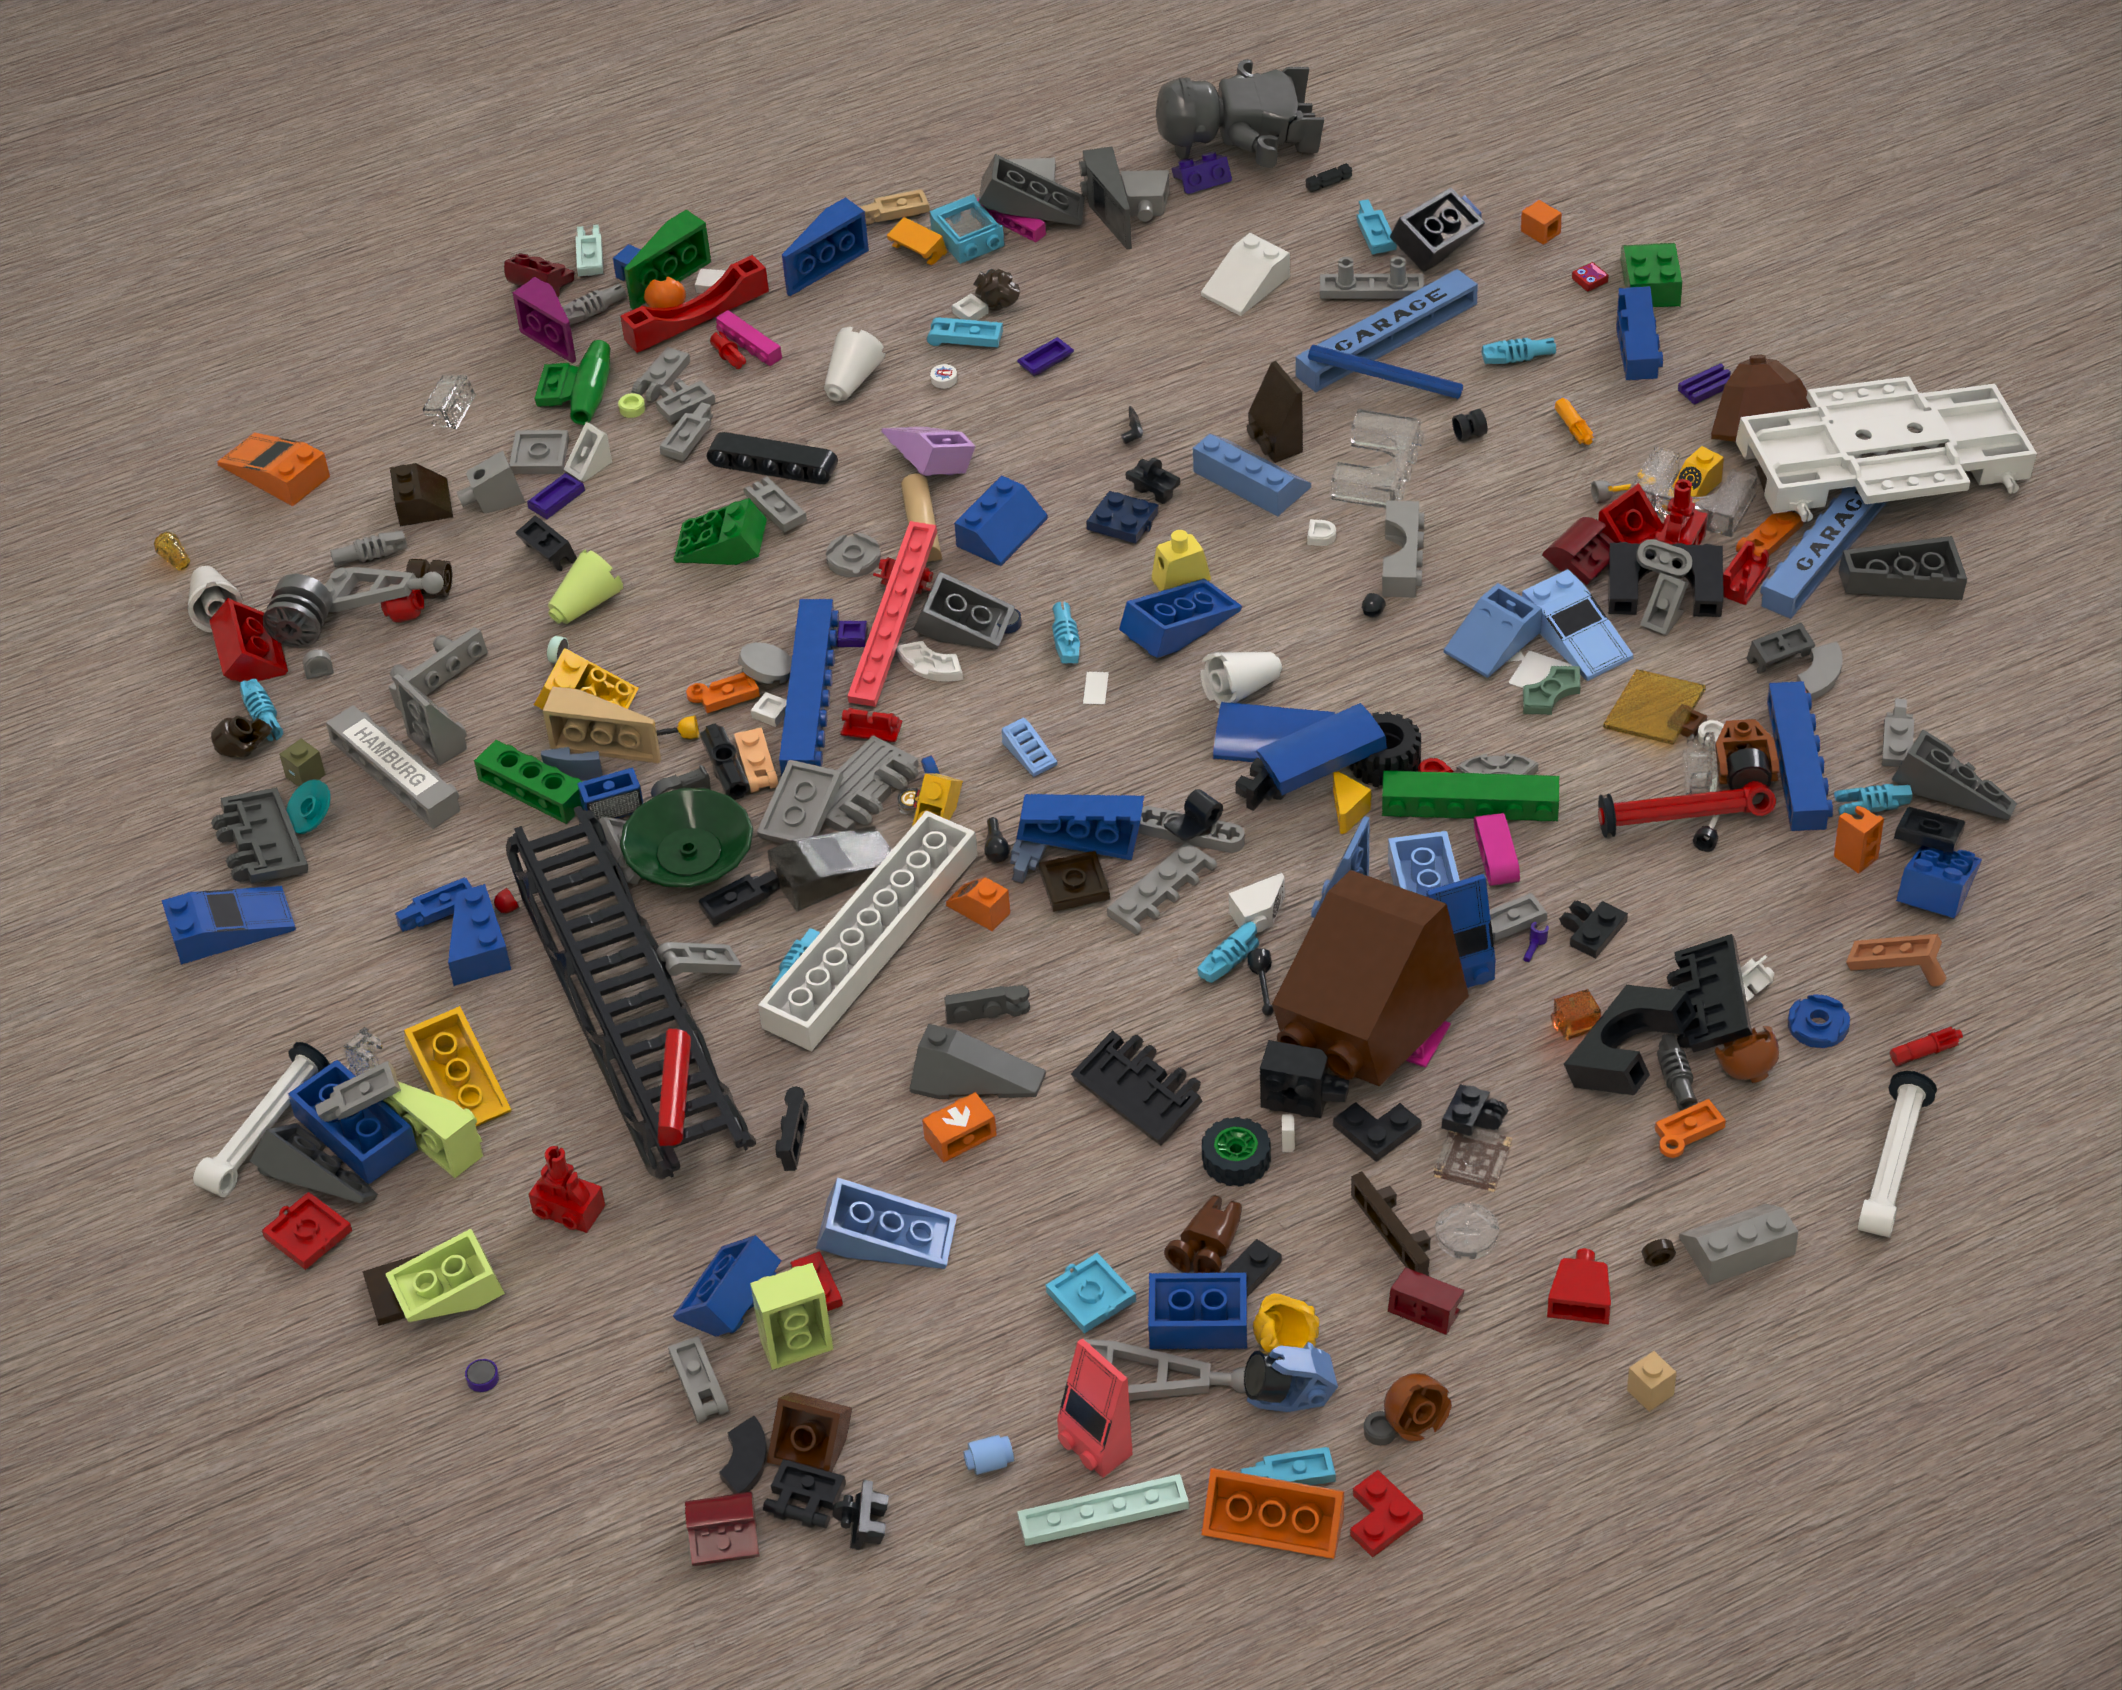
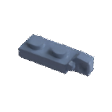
[1010,839,1047,883]

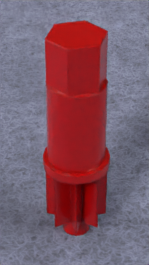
[1889,1026,1963,1066]

